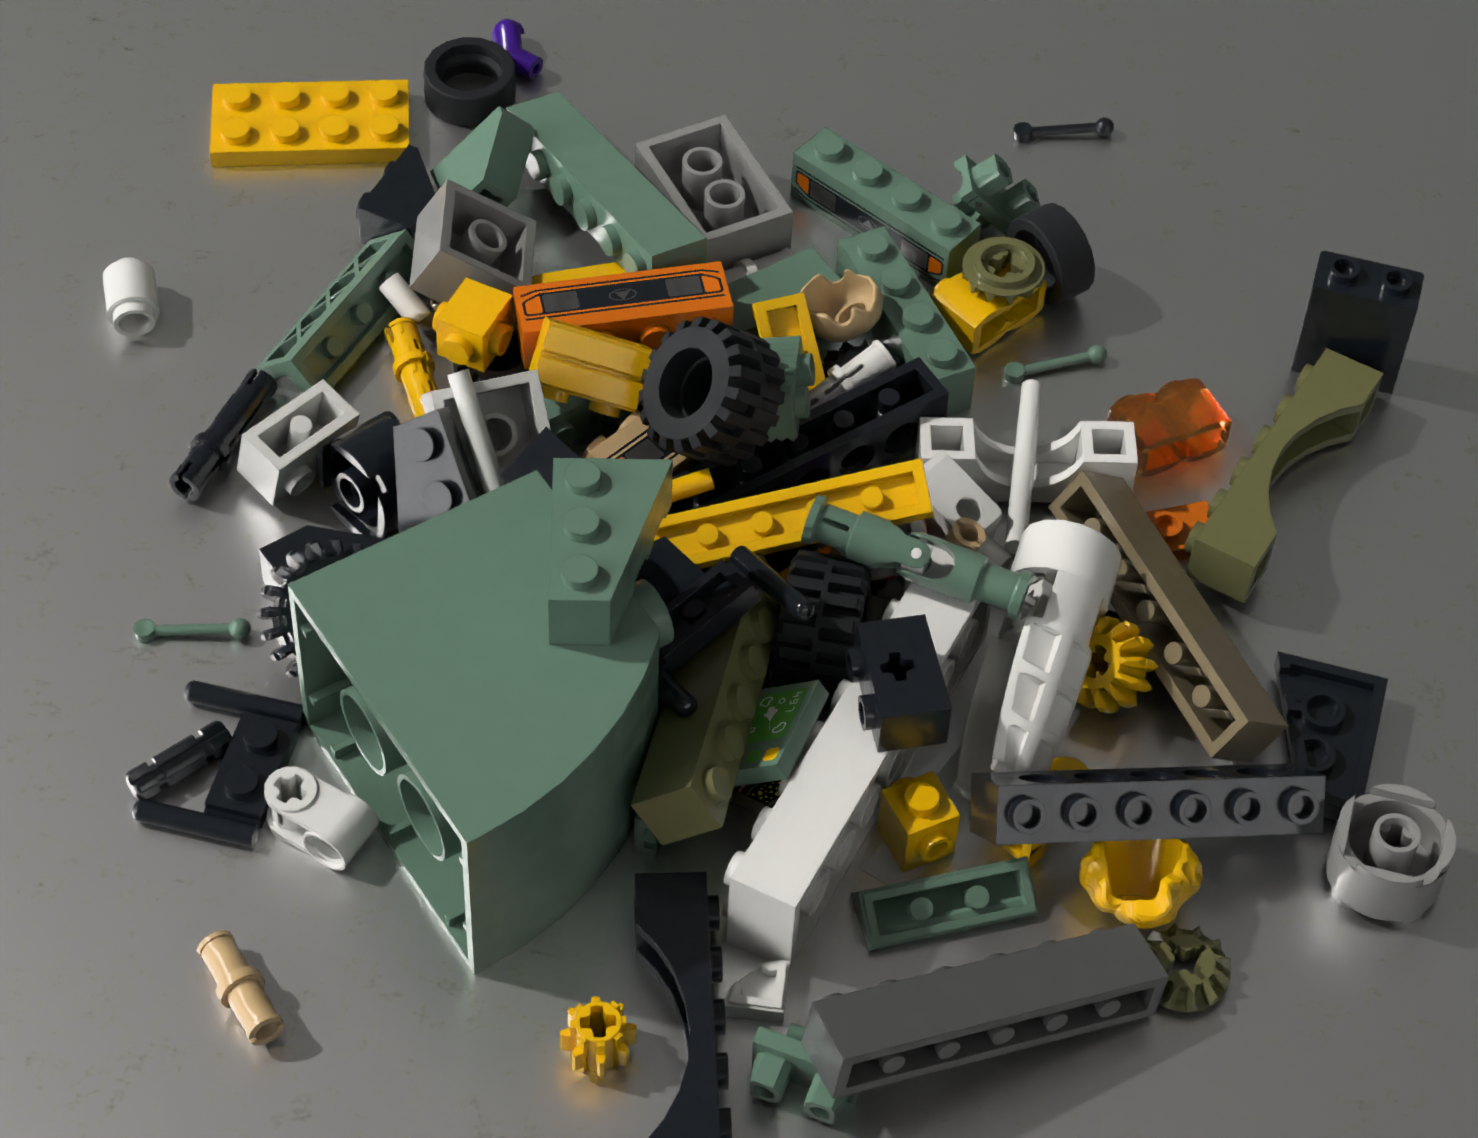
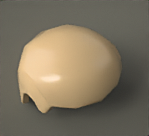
[800,269,884,343]

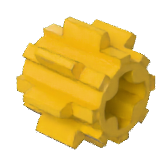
[560,996,637,1078]

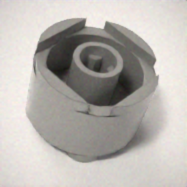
[1325,784,1457,923]

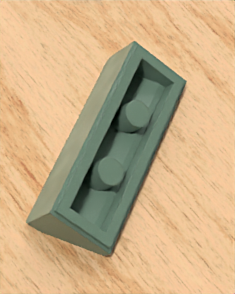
[851,856,1040,950]

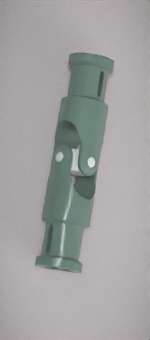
[801,494,1034,621]

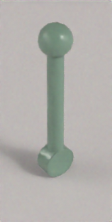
[1004,345,1107,384]
[133,618,251,643]

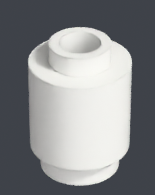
[103,257,160,336]

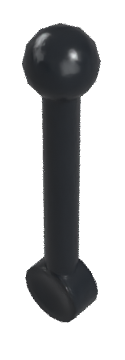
[1013,117,1114,143]

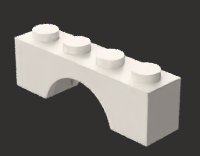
[914,417,1138,502]

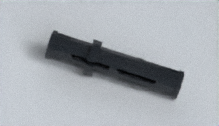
[169,369,278,501]

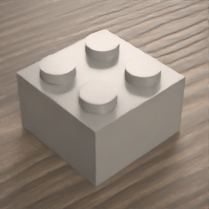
[409,179,536,313]

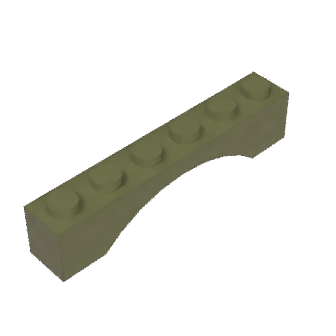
[1184,348,1384,603]

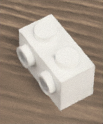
[237,379,360,505]

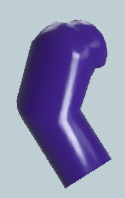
[491,19,543,80]

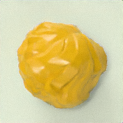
[1079,838,1203,930]

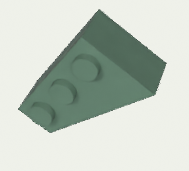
[548,458,673,645]

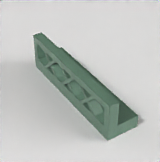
[255,229,416,393]

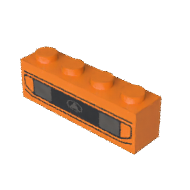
[513,261,734,369]

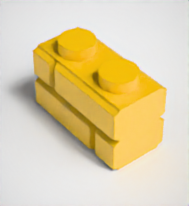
[529,316,652,418]

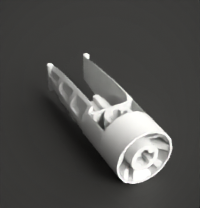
[948,520,1121,801]

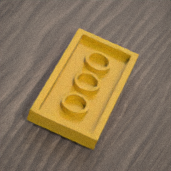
[210,79,410,167]

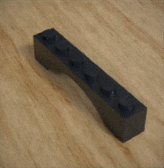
[634,872,732,1138]

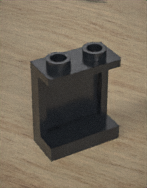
[1291,251,1424,394]

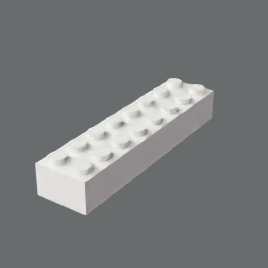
[722,546,991,971]

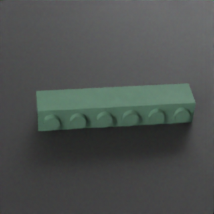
[506,91,707,273]

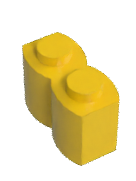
[930,263,1047,354]

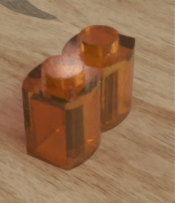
[1106,378,1232,477]

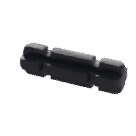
[125,721,232,800]

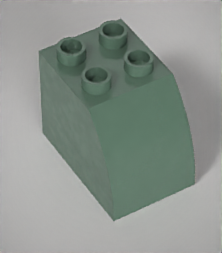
[287,470,674,975]

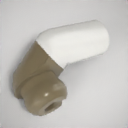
[379,273,441,333]

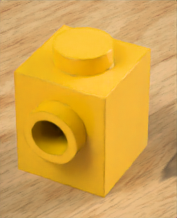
[432,277,514,372]
[876,771,961,873]

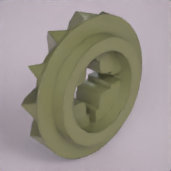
[962,237,1045,304]
[1146,923,1231,1012]

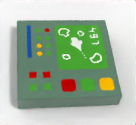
[734,680,829,787]

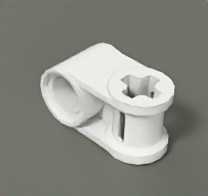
[264,766,379,871]

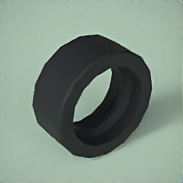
[423,37,516,127]
[1008,203,1095,306]

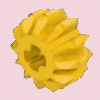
[1077,616,1159,714]

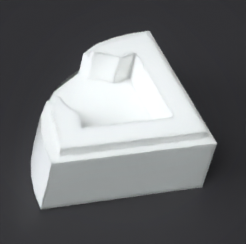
[725,960,790,1023]

